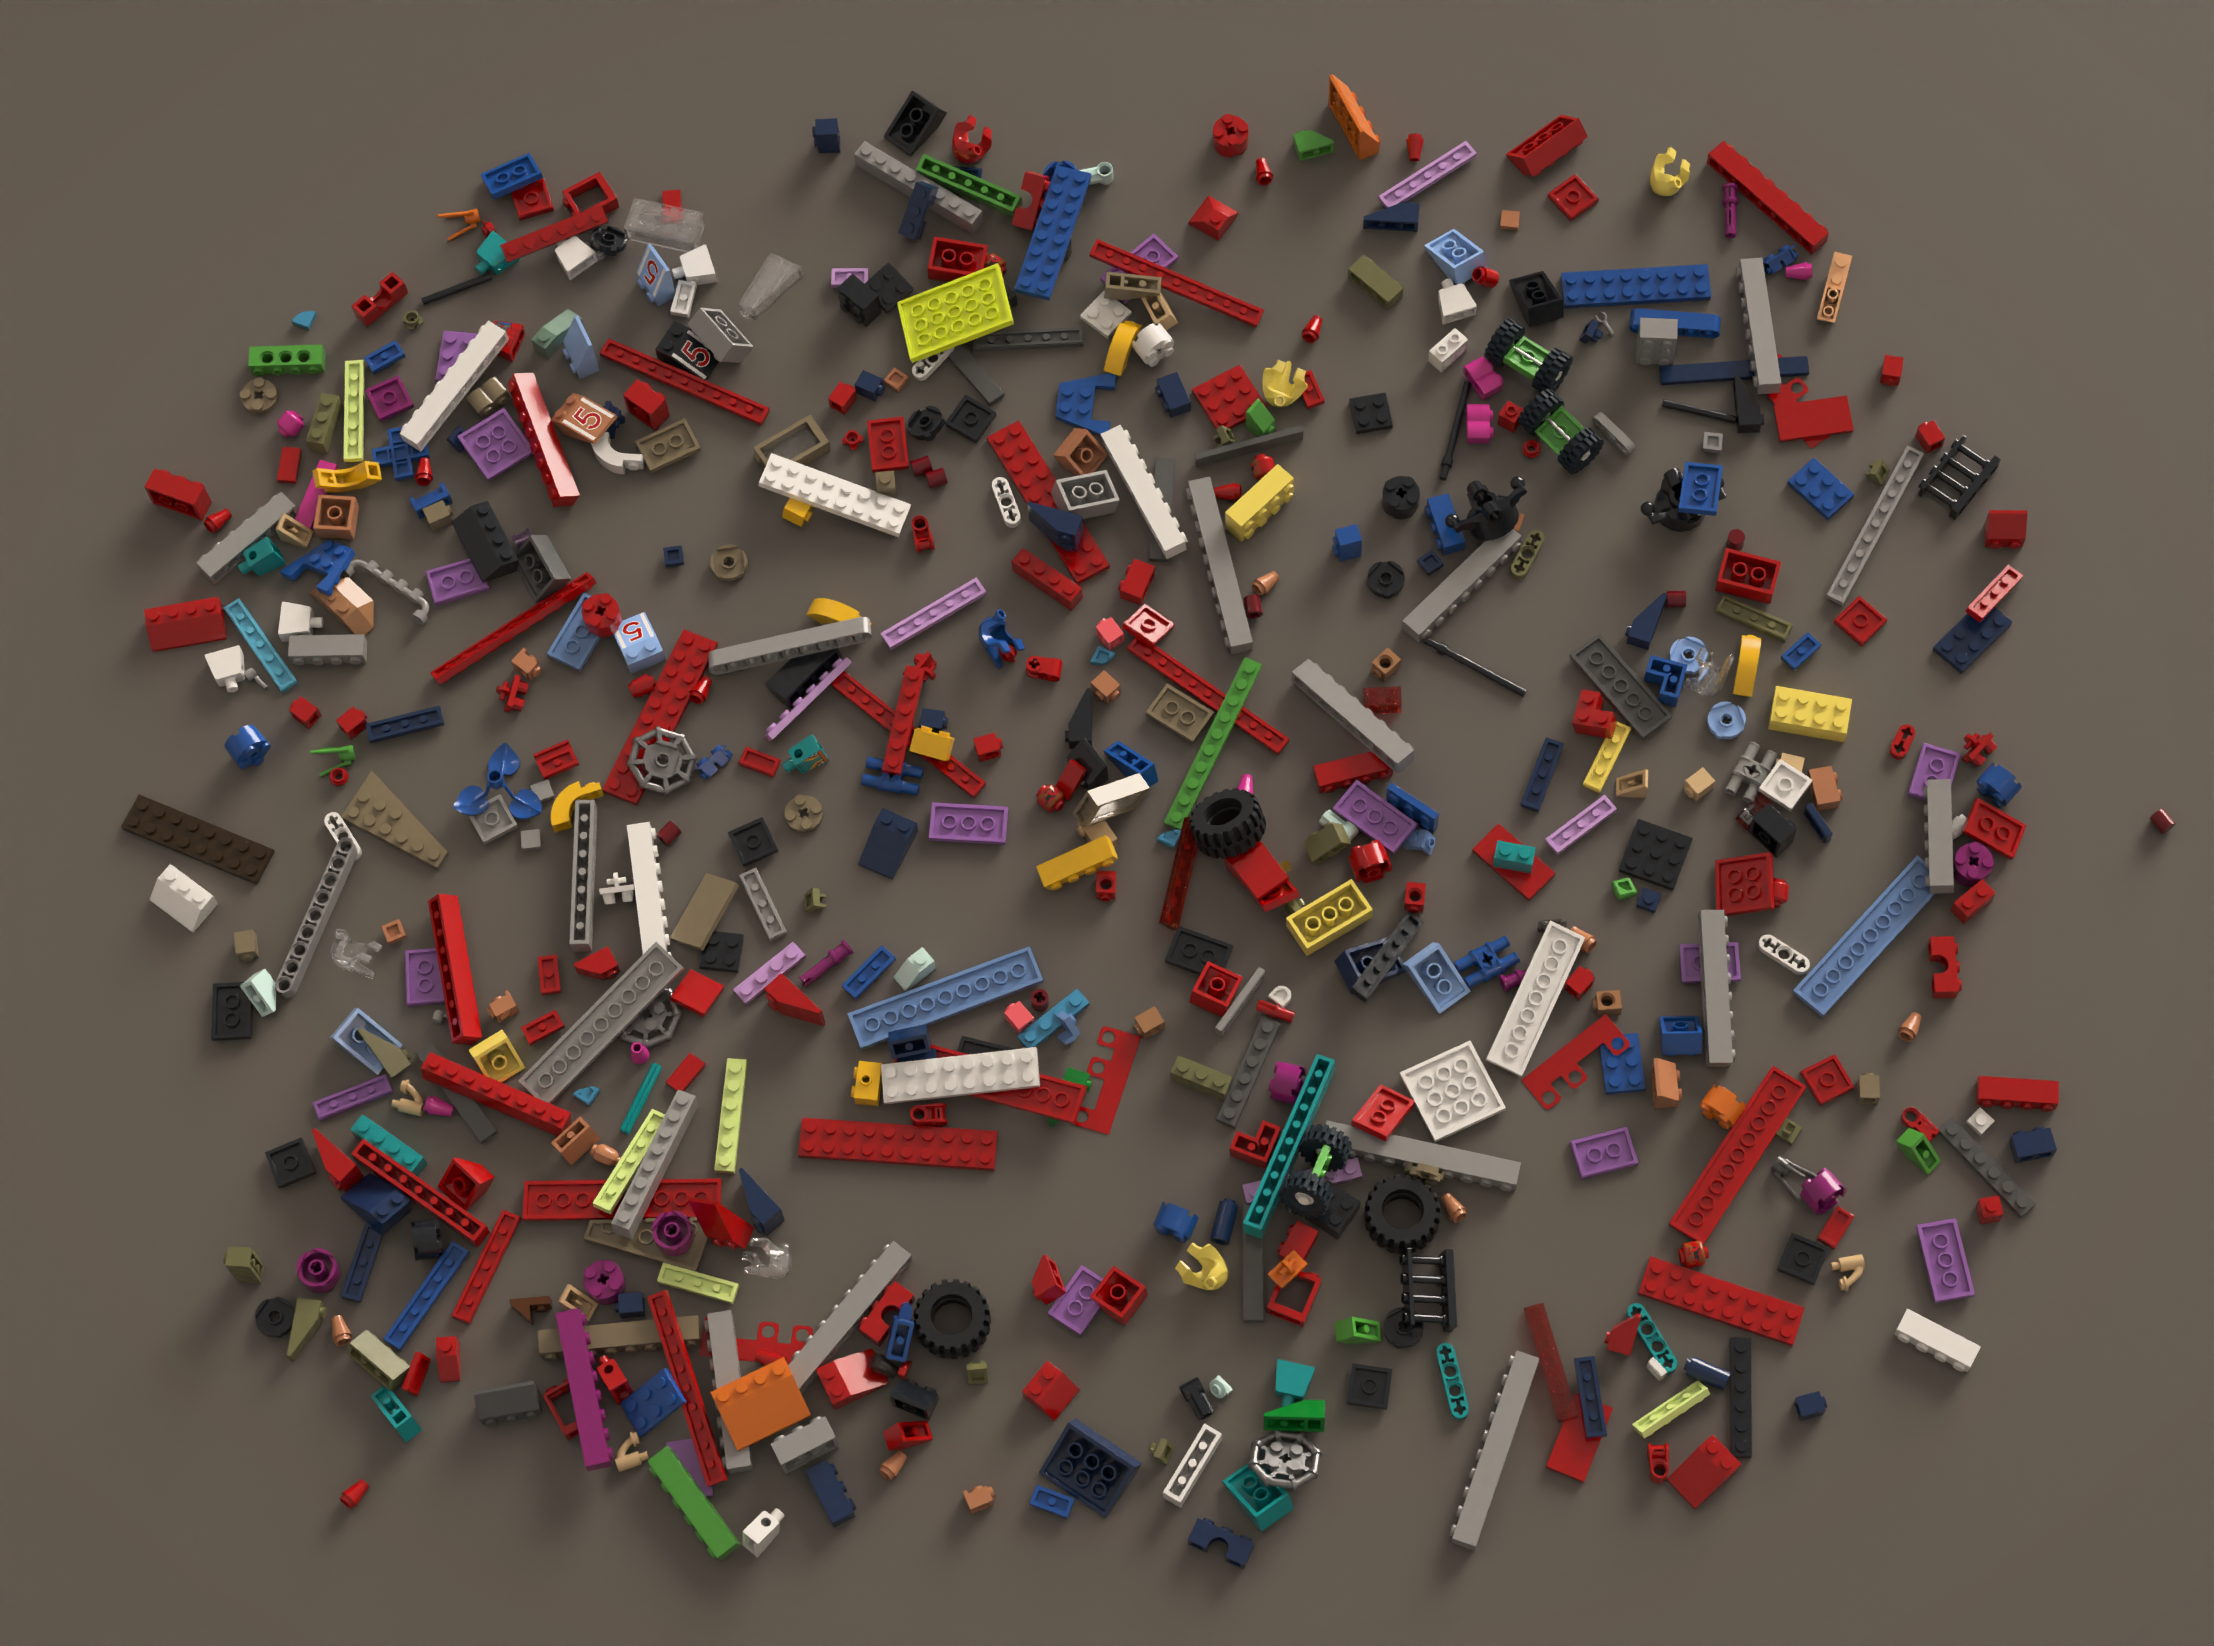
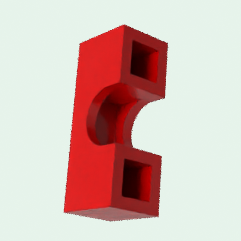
[1012,171,1051,231]
[351,271,408,327]
[1928,936,1962,999]
[859,1281,915,1347]

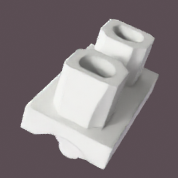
[599,872,635,905]

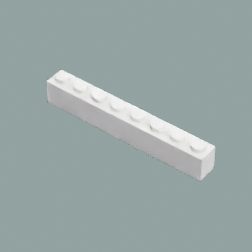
[400,320,509,452]
[1100,425,1188,559]
[627,822,672,956]

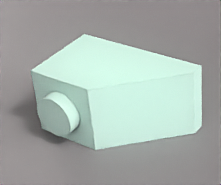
[894,947,936,992]
[240,969,276,1017]

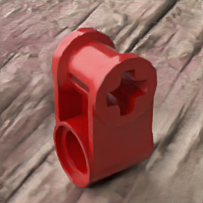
[911,515,935,553]
[1026,656,1063,682]
[910,1103,948,1127]
[1647,1443,1669,1484]

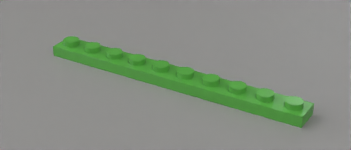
[1164,657,1263,830]

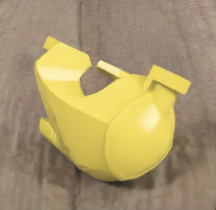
[1650,147,1690,196]
[1262,360,1308,407]
[1175,1243,1229,1291]

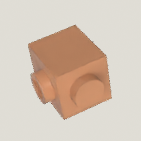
[1091,670,1121,704]

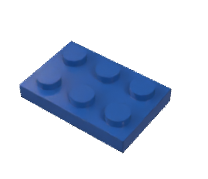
[480,153,543,200]
[1787,458,1854,521]
[1679,462,1723,516]
[1386,782,1439,833]
[1599,1033,1645,1095]
[620,1368,687,1437]

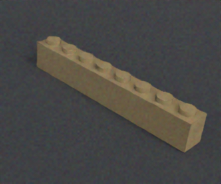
[538,1315,701,1361]

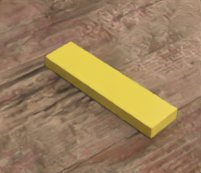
[1582,721,1631,794]

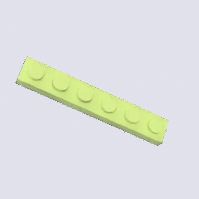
[343,360,365,462]
[714,1058,747,1174]
[593,1109,665,1214]

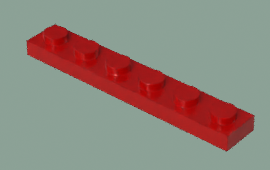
[500,205,608,263]
[882,665,925,776]

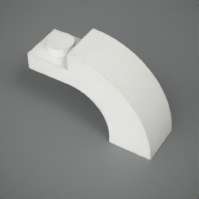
[591,432,645,475]

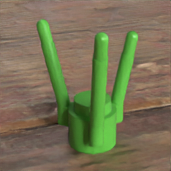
[309,745,356,777]

